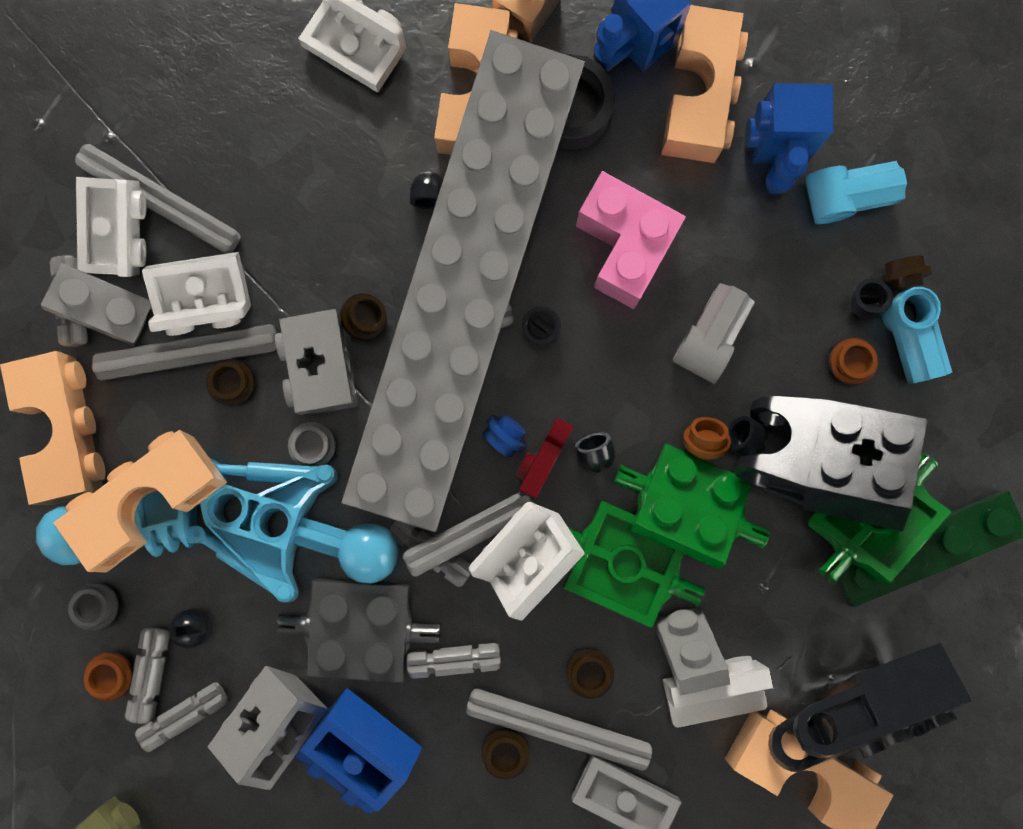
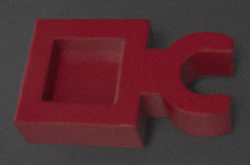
[515,418,574,499]

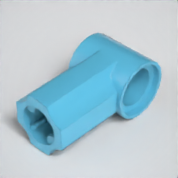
[805,161,907,224]
[881,287,953,385]

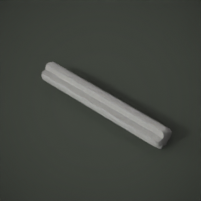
[75,144,241,254]
[92,324,277,381]
[466,689,652,771]

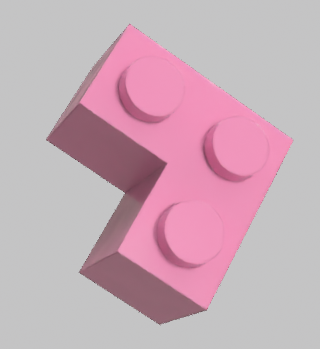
[576,171,686,310]

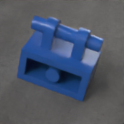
[593,0,692,72]
[745,83,833,194]
[294,688,422,815]

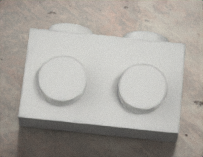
[298,0,407,93]
[76,177,147,277]
[142,252,251,336]
[468,502,585,621]
[663,656,773,728]

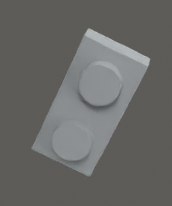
[41,263,152,347]
[655,607,730,695]
[571,755,682,829]

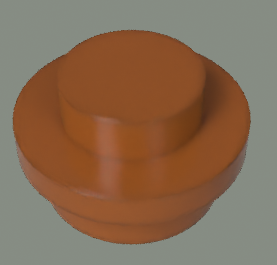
[829,338,878,385]
[683,417,731,460]
[83,652,133,702]

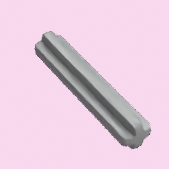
[403,491,533,576]

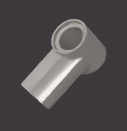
[672,283,755,384]

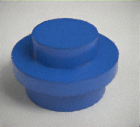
[483,414,527,457]

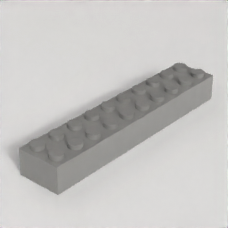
[341,30,585,532]

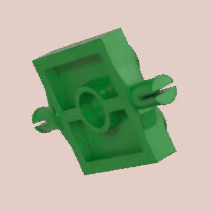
[613,444,771,570]
[808,454,952,587]
[563,501,705,628]

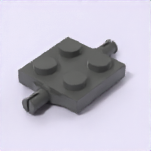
[276,578,441,682]

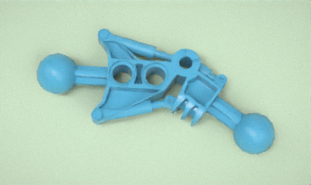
[36,458,399,602]

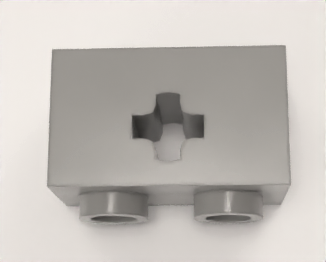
[275,309,359,417]
[207,666,328,790]

